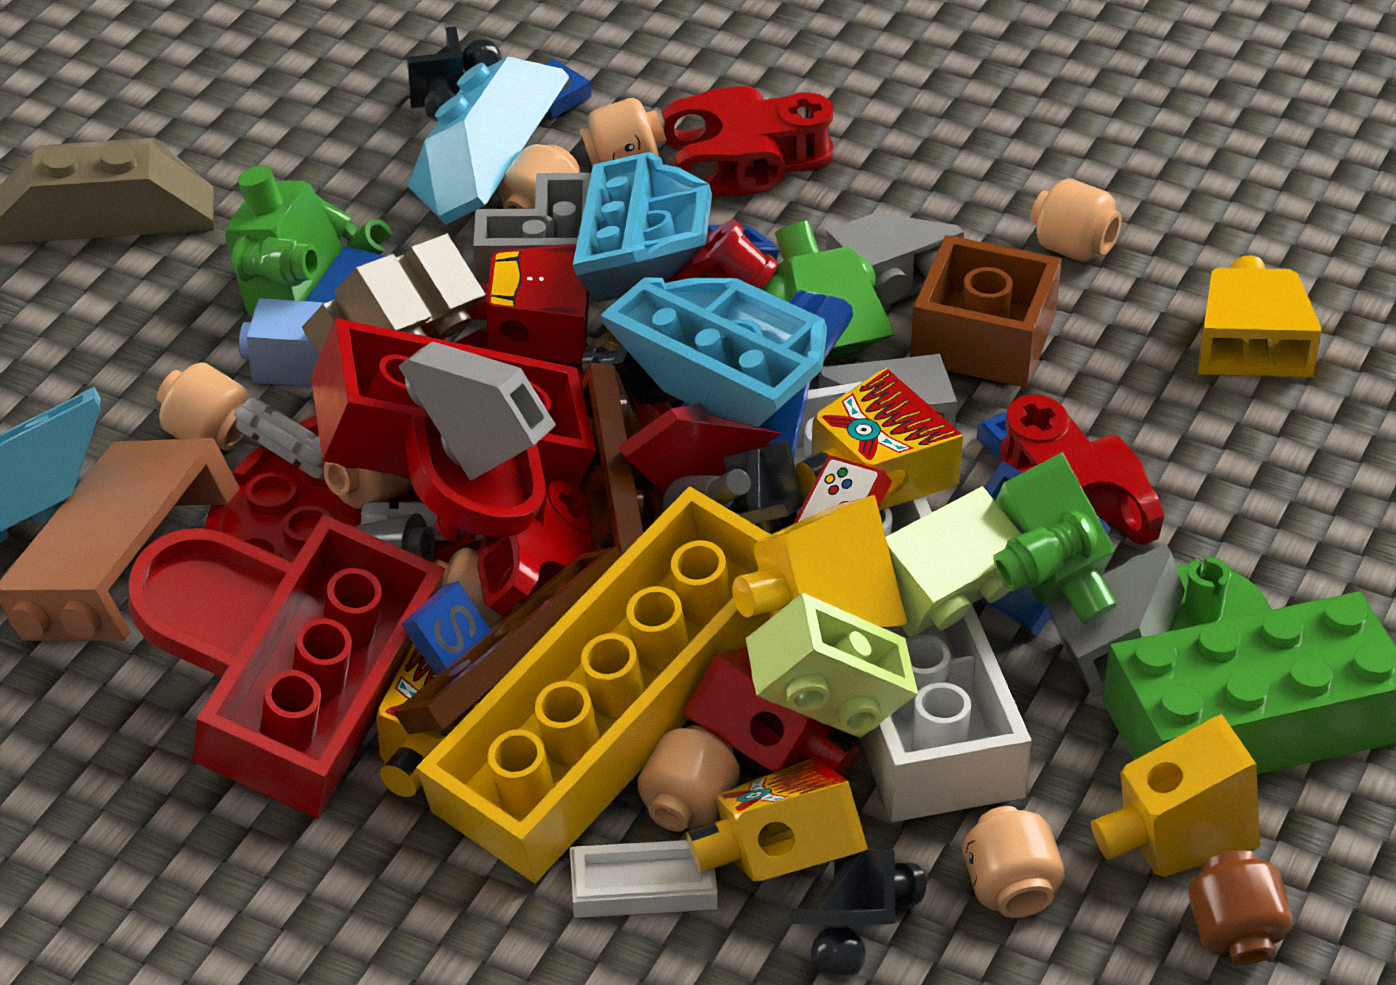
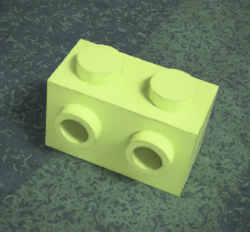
[886,486,1021,638]
[746,593,918,738]

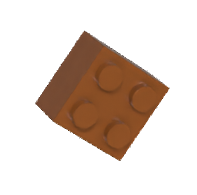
[910,235,1062,388]

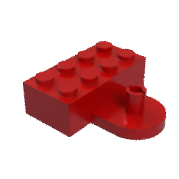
[311,318,597,544]
[128,514,446,819]

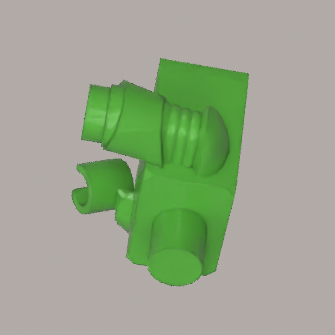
[225,165,392,316]
[761,221,895,360]
[993,453,1117,624]

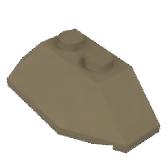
[0,138,214,244]

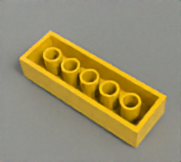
[416,486,771,884]

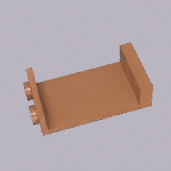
[0,438,240,641]

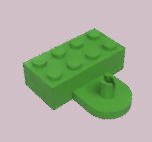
[1102,557,1396,775]

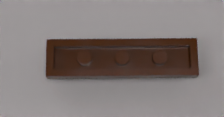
[581,362,643,555]
[394,546,622,735]

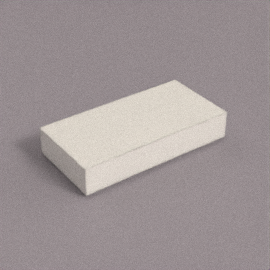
[570,840,718,918]

